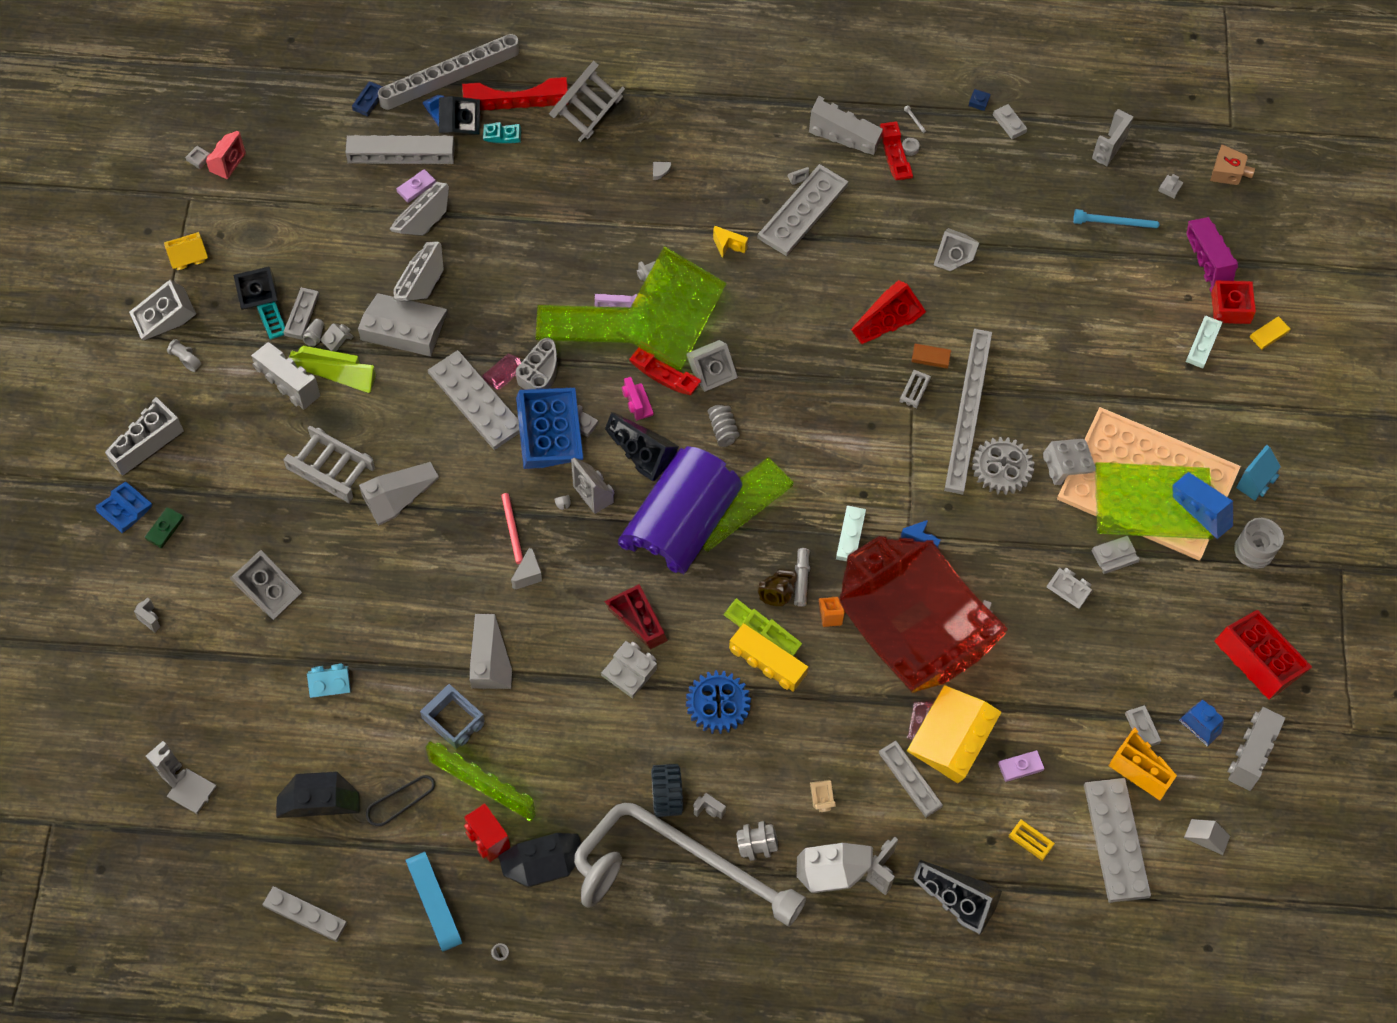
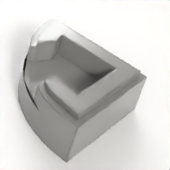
[653,162,671,180]

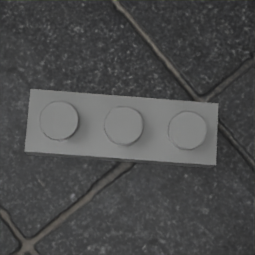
[284,287,319,340]

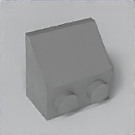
[686,340,738,392]

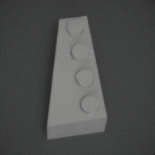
[809,96,883,155]
[105,397,184,476]

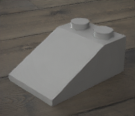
[129,280,196,340]
[571,458,614,514]
[230,550,302,620]

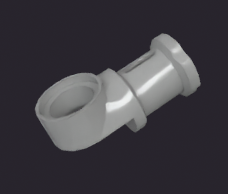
[167,339,201,372]

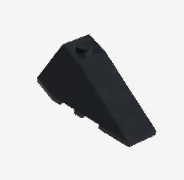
[605,412,679,481]
[913,860,1002,934]

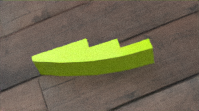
[723,598,802,656]

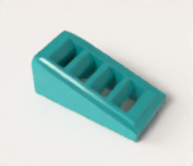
[257,302,285,340]

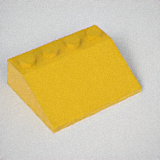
[907,685,1001,783]

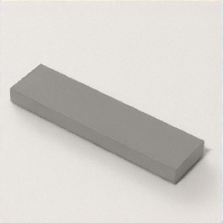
[879,741,943,818]

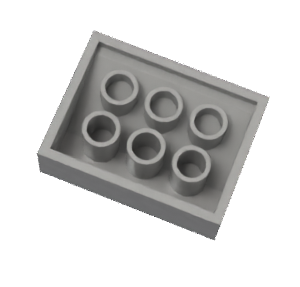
[358,293,447,356]

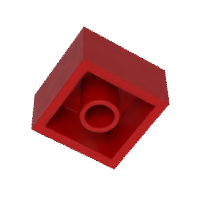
[1211,280,1256,324]
[464,803,510,862]

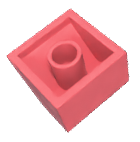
[206,131,246,179]

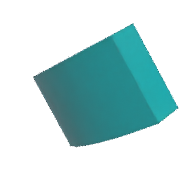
[483,122,521,143]

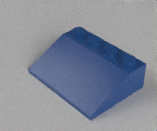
[516,388,583,469]

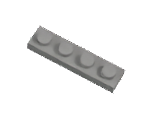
[262,886,347,942]

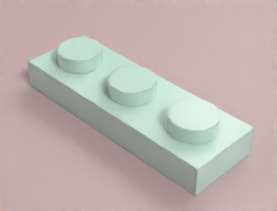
[1186,316,1222,368]
[836,506,866,563]

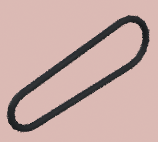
[366,775,435,826]

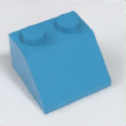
[1236,445,1281,501]

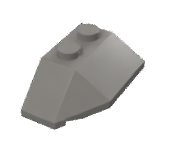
[390,182,449,235]
[393,242,443,301]
[797,843,873,893]

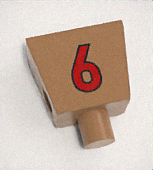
[1210,145,1255,185]

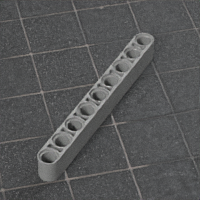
[378,34,519,110]

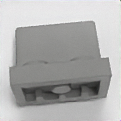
[866,837,898,895]

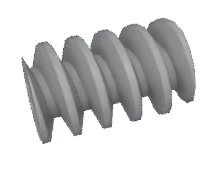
[708,405,740,447]

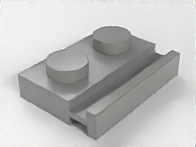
[1092,536,1140,574]

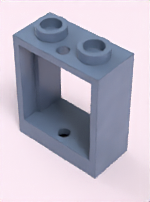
[420,684,485,749]

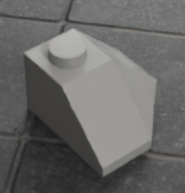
[934,228,979,271]

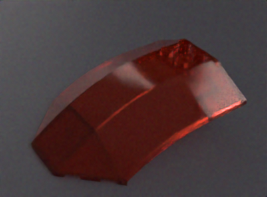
[839,536,1008,693]

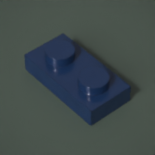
[352,81,382,117]

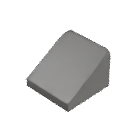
[788,167,809,185]

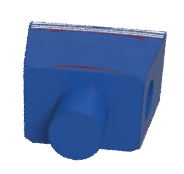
[1179,700,1224,747]

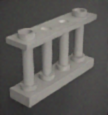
[549,61,625,142]
[284,426,375,503]

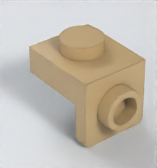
[810,780,836,812]

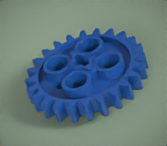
[686,670,751,734]

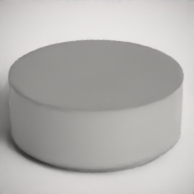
[902,138,920,156]

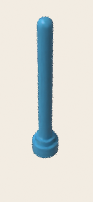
[1073,209,1160,228]

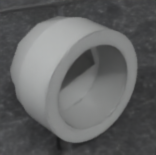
[554,495,570,510]
[491,943,509,961]

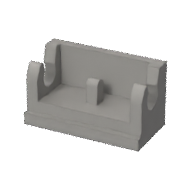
[146,741,186,788]

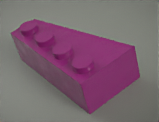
[1186,217,1238,292]

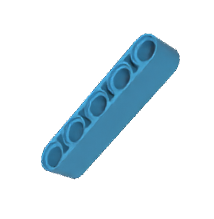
[406,852,462,952]

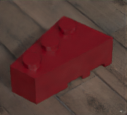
[604,584,668,650]

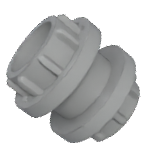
[737,821,778,861]

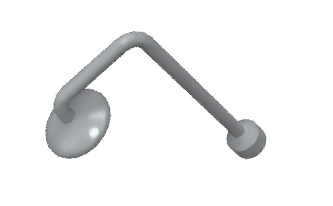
[574,803,806,927]

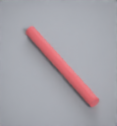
[501,493,523,564]

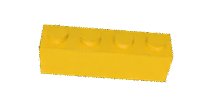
[729,623,808,692]

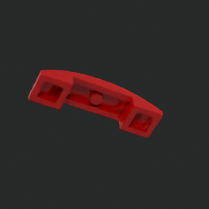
[880,121,913,180]
[629,346,701,395]

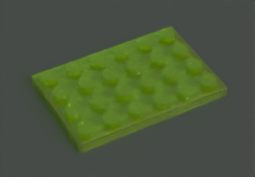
[616,246,727,371]
[1095,462,1214,539]

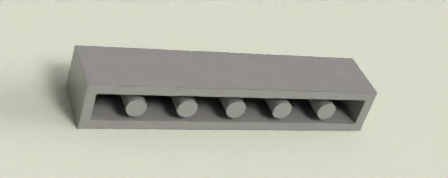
[346,135,454,164]

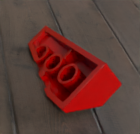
[851,280,926,344]

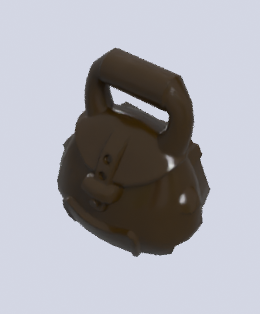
[757,569,798,606]

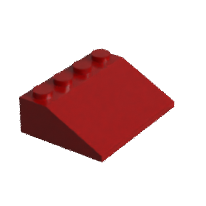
[1214,610,1312,699]

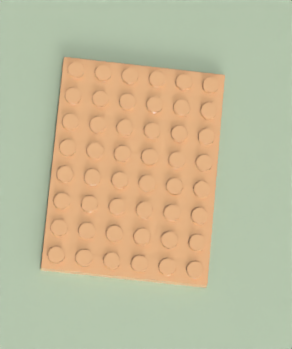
[1057,407,1241,561]

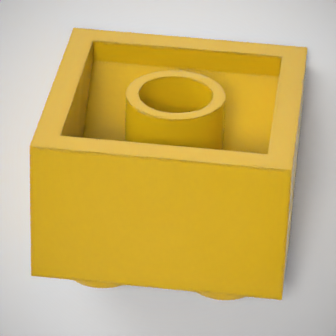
[164,232,208,270]

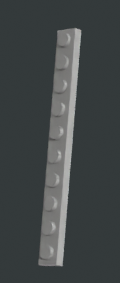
[944,329,992,495]

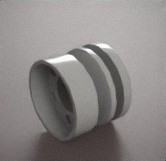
[1234,518,1284,569]

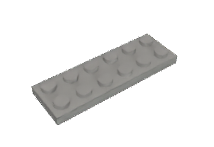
[757,164,848,256]
[428,350,520,450]
[1084,778,1151,903]

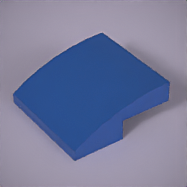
[96,482,152,533]

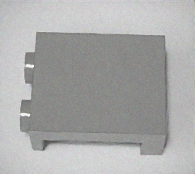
[1092,109,1133,166]

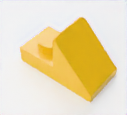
[713,226,748,258]

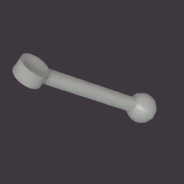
[904,106,926,133]

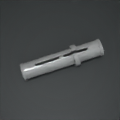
[794,548,810,607]

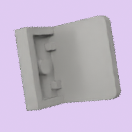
[1043,439,1096,485]

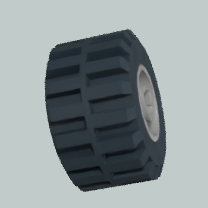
[651,764,683,817]

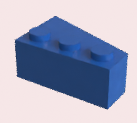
[1173,472,1233,539]

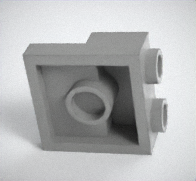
[601,641,657,699]

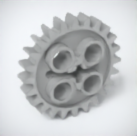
[972,437,1034,495]

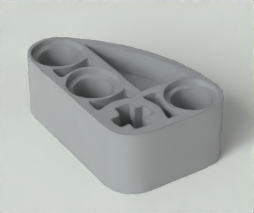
[516,338,557,390]

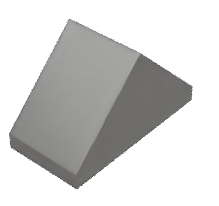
[511,548,542,589]
[1184,819,1230,855]

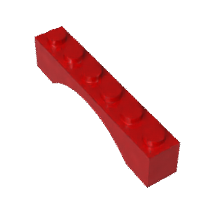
[462,77,569,110]

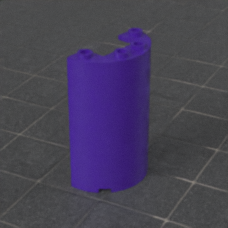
[618,446,743,574]

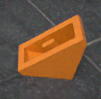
[819,597,844,627]

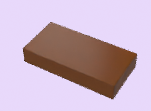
[912,344,951,368]

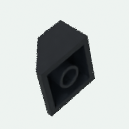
[439,96,480,135]
[233,267,278,310]

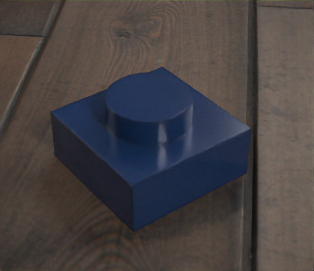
[968,89,991,111]

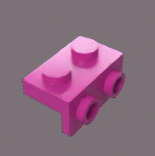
[622,377,653,421]

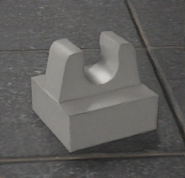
[1159,174,1183,198]

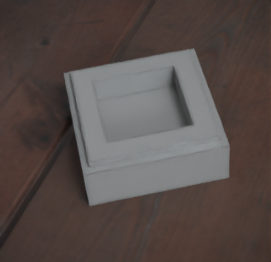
[185,146,210,169]

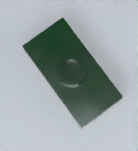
[145,507,184,548]

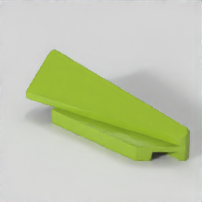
[289,346,376,393]

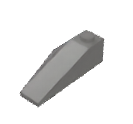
[359,462,439,526]
[470,614,512,689]

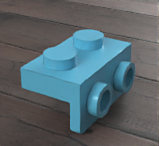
[307,664,351,698]

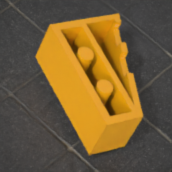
[1108,727,1177,800]

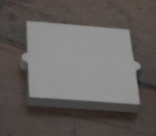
[167,768,217,814]

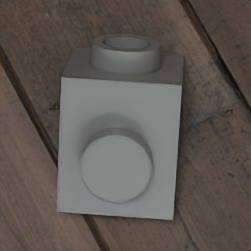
[320,323,354,352]

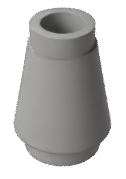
[302,319,324,346]

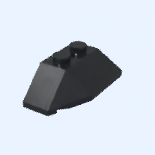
[276,772,359,818]
[498,833,581,888]

